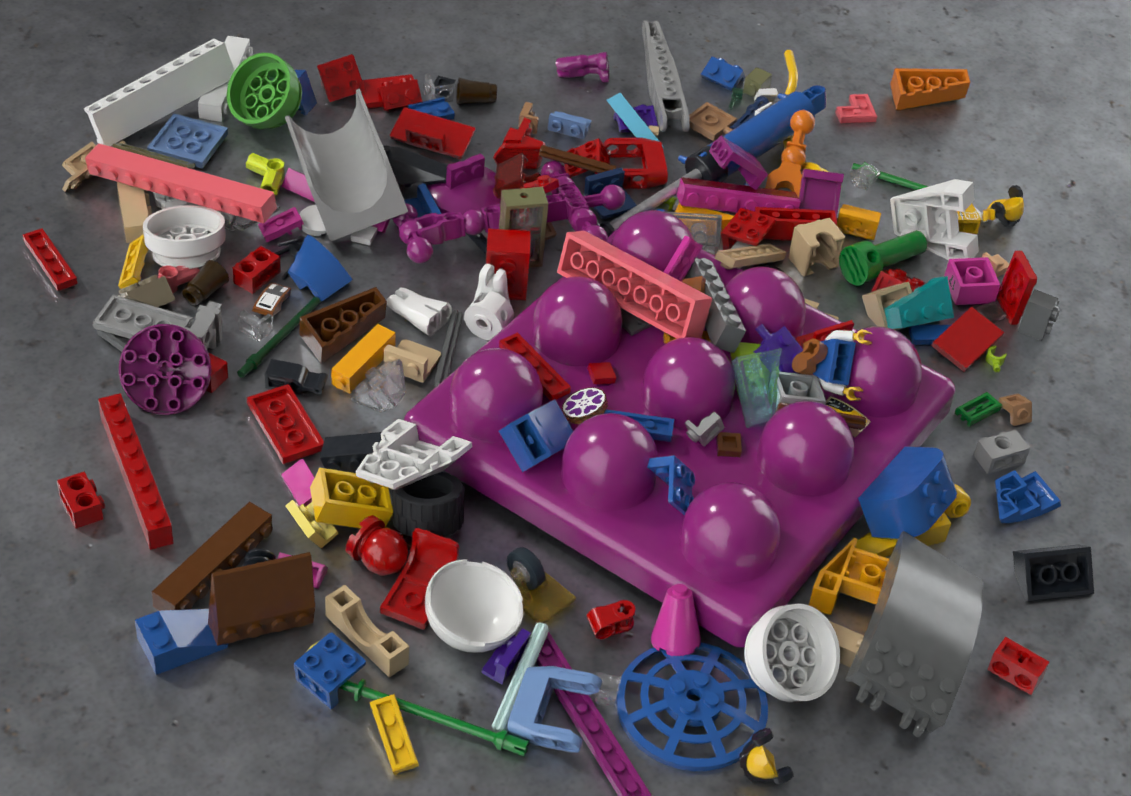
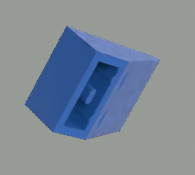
[499,399,573,472]

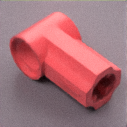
[158,265,200,293]

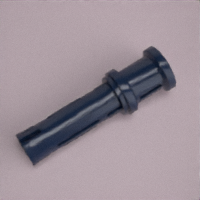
[729,96,770,129]

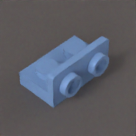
[548,111,591,139]

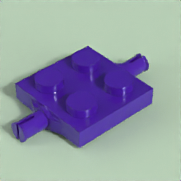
[753,324,803,375]

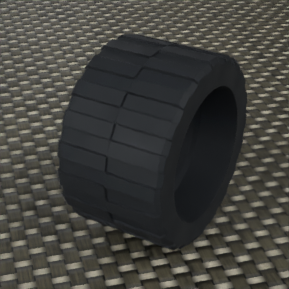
[392,472,464,537]

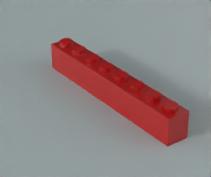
[98,393,174,550]

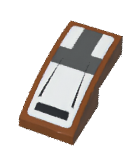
[252,283,291,317]

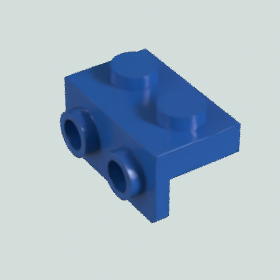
[701,56,745,92]

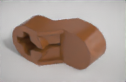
[792,339,828,375]

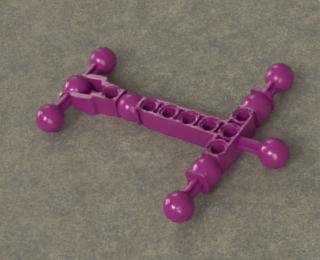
[392,160,626,264]

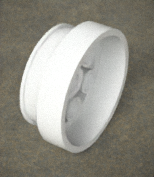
[143,205,226,269]
[744,604,840,702]

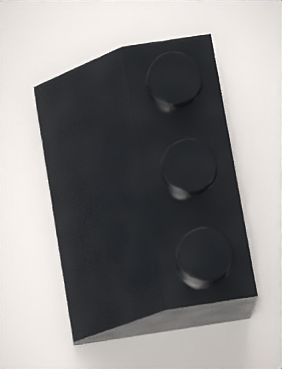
[1013,544,1094,601]

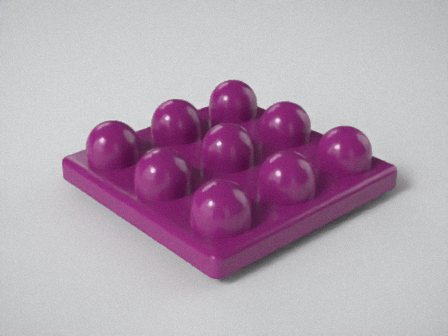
[404,210,955,647]

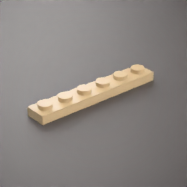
[715,244,787,269]

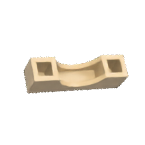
[325,585,409,678]

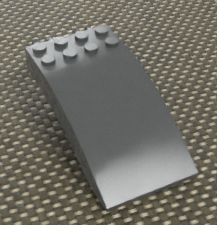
[845,531,983,737]

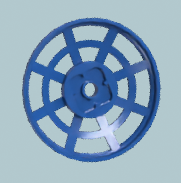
[616,643,768,771]

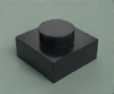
[432,76,456,97]

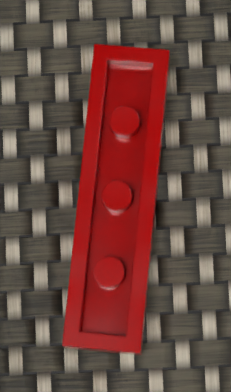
[22,228,78,291]
[499,332,571,401]

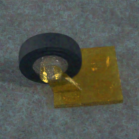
[507,547,576,624]

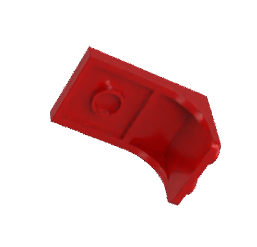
[380,528,459,630]

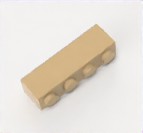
[117,182,152,243]

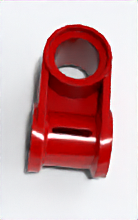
[586,600,636,639]

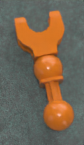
[765,110,815,198]

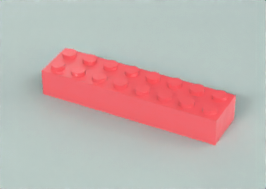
[557,231,712,339]

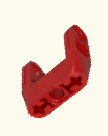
[603,138,668,189]

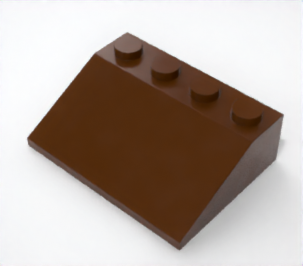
[208,552,315,645]

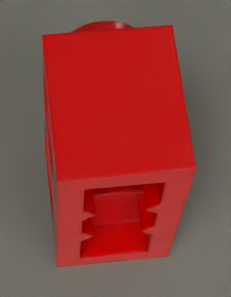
[232,246,281,294]
[57,471,105,529]
[987,636,1050,695]

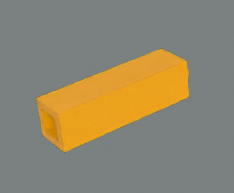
[331,324,396,394]

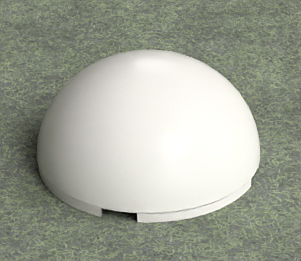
[425,559,524,653]

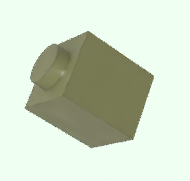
[743,67,772,97]

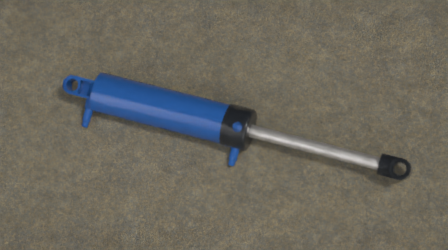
[598,85,826,237]

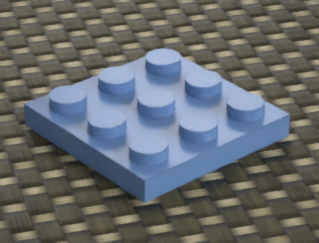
[147,114,228,169]

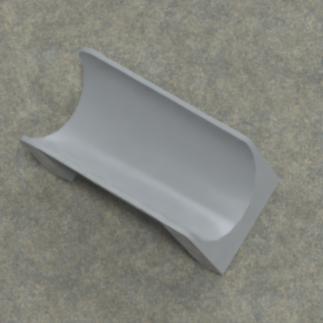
[285,89,408,241]

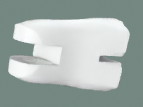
[474,264,510,320]
[386,287,452,337]

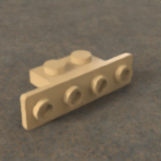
[62,140,126,192]

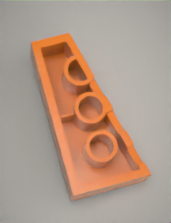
[890,68,970,110]

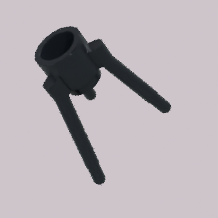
[275,235,304,280]

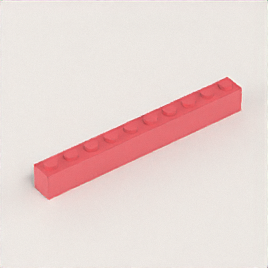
[85,143,277,223]

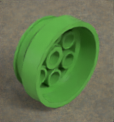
[227,53,302,129]

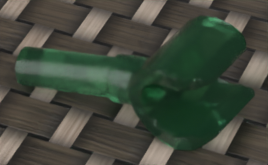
[728,88,743,109]

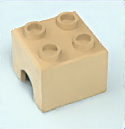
[788,218,845,277]

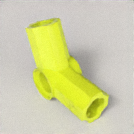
[246,153,285,195]

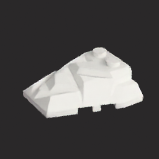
[356,419,472,490]

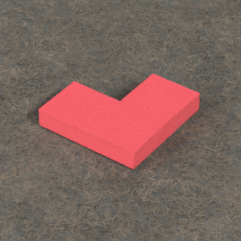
[836,94,877,123]

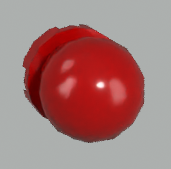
[345,515,408,576]

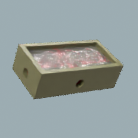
[499,187,548,268]

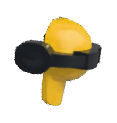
[987,185,1024,227]
[739,728,794,784]

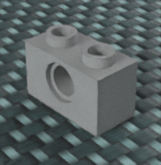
[973,430,1030,474]

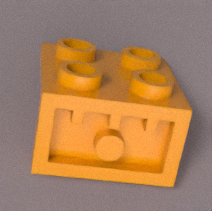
[837,204,881,240]

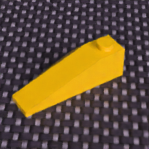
[855,513,951,557]

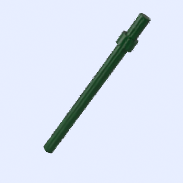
[237,297,321,378]

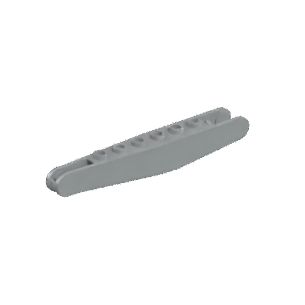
[642,21,690,132]

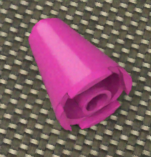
[651,584,701,656]

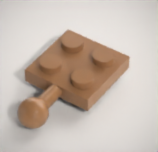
[689,102,737,141]

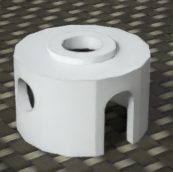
[464,291,514,340]

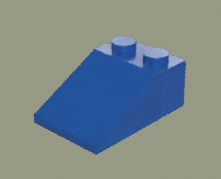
[135,609,228,675]

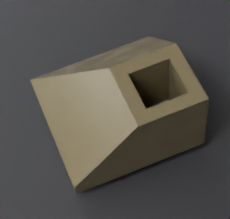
[117,275,176,307]

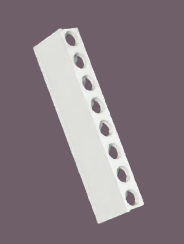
[84,39,234,146]

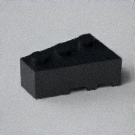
[320,432,382,473]

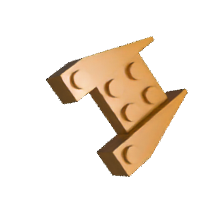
[809,538,889,615]

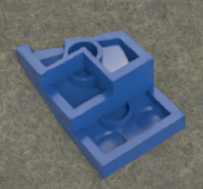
[288,235,353,302]
[995,470,1061,523]

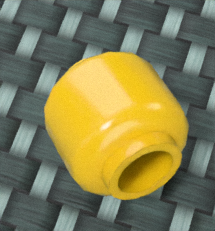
[944,484,971,518]

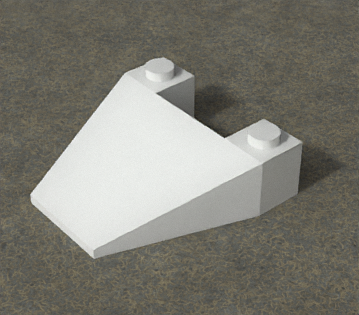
[890,179,979,260]

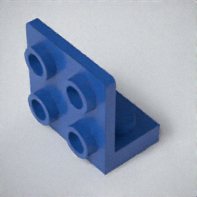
[647,456,695,515]
[294,632,366,710]

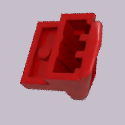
[493,117,546,169]

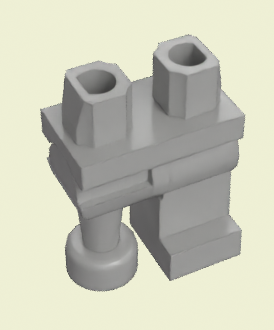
[184,301,223,349]

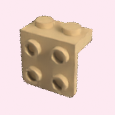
[384,339,441,383]

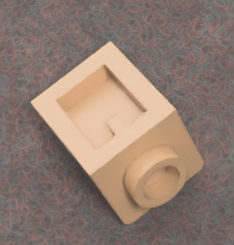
[982,252,1009,277]

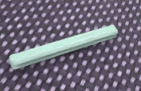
[492,622,549,732]

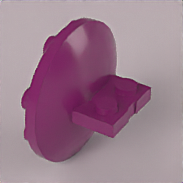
[426,153,505,215]
[119,324,211,415]

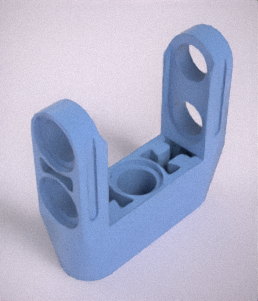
[507,666,602,753]

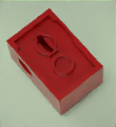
[486,228,530,301]

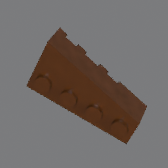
[299,287,387,364]

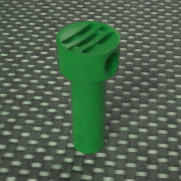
[839,230,927,286]

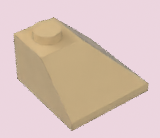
[862,282,912,331]

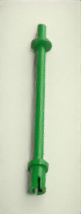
[339,679,530,757]

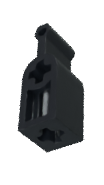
[265,359,328,394]

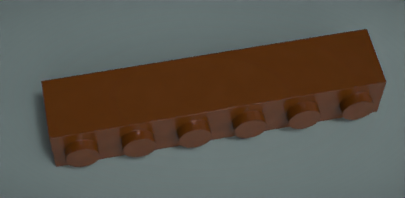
[152,501,273,611]

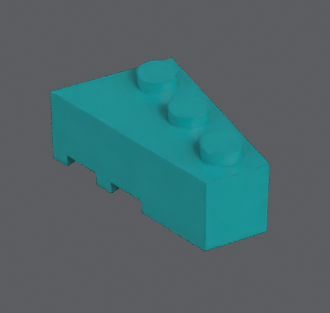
[885,276,954,329]

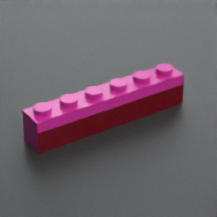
[677,177,801,213]

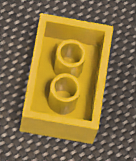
[310,468,393,528]

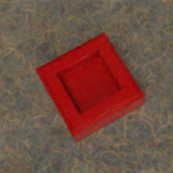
[587,362,616,385]

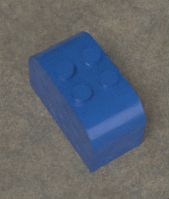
[858,447,957,539]

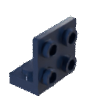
[584,168,637,219]

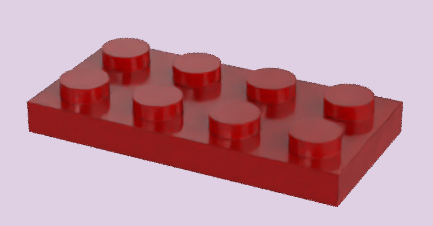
[247,384,324,464]

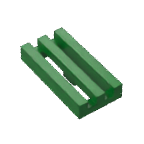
[955,392,1002,427]

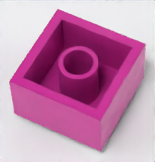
[944,257,1000,305]

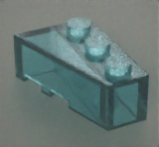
[732,348,782,428]

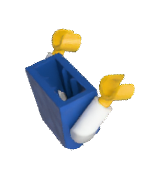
[813,329,873,401]

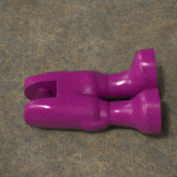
[555,52,609,83]

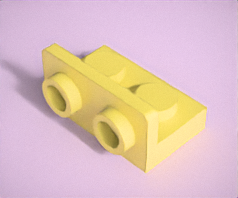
[286,500,339,548]

